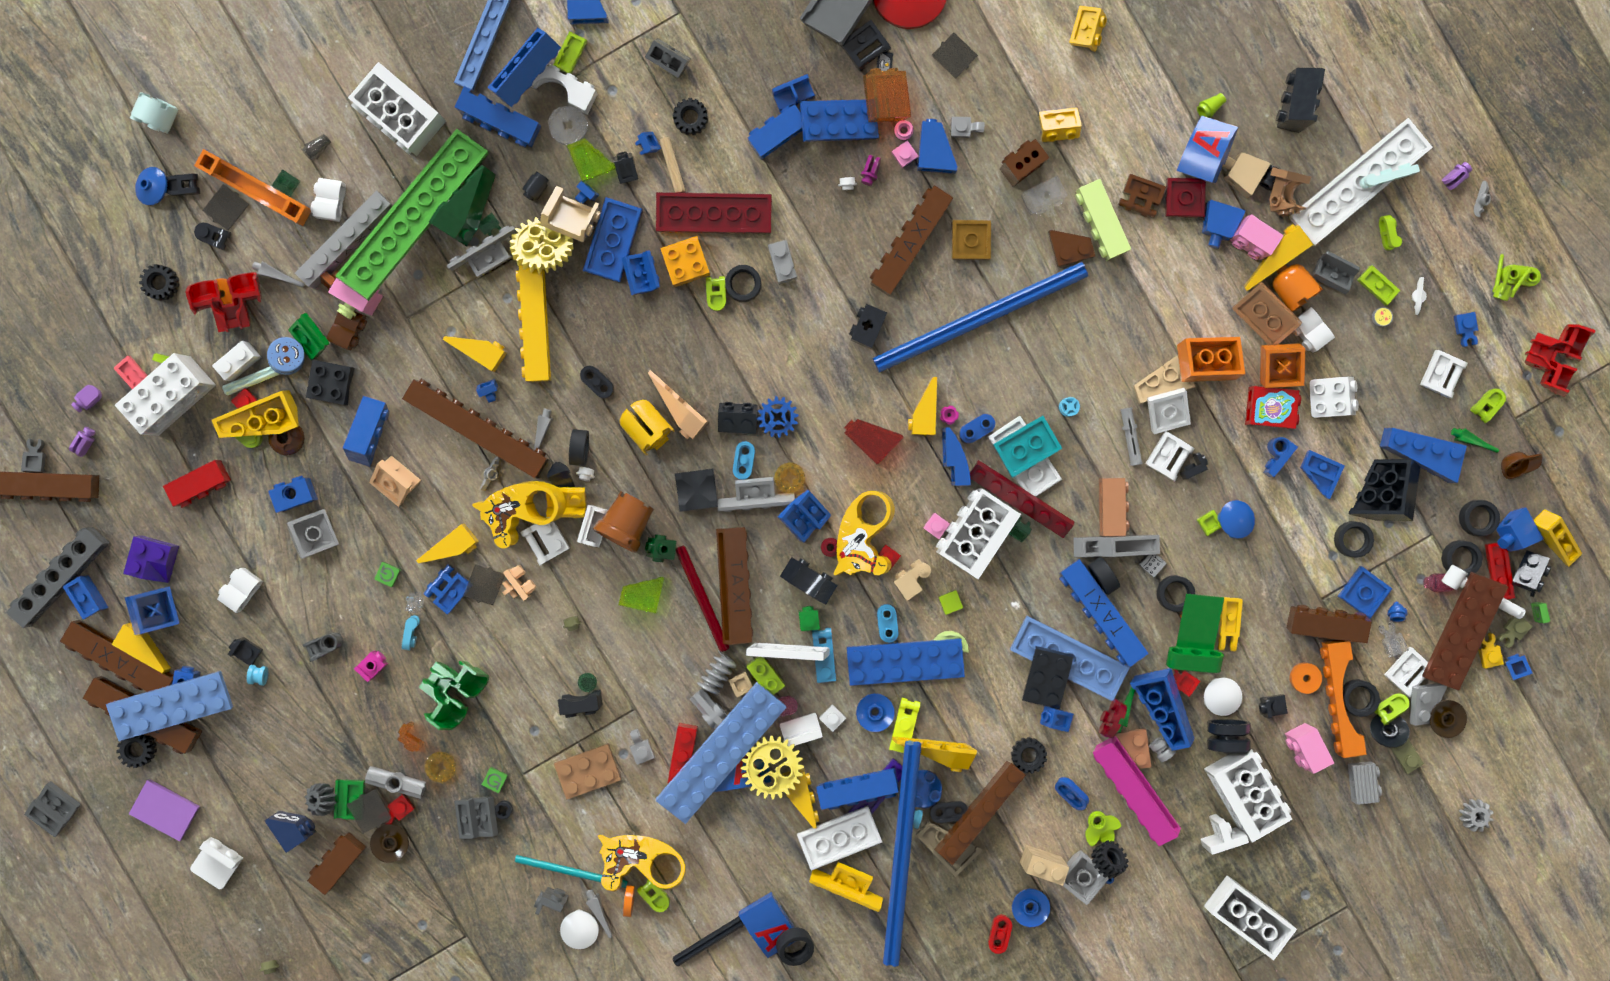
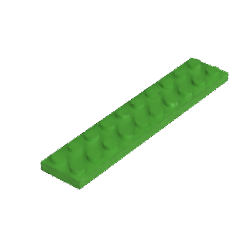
[336,129,488,301]

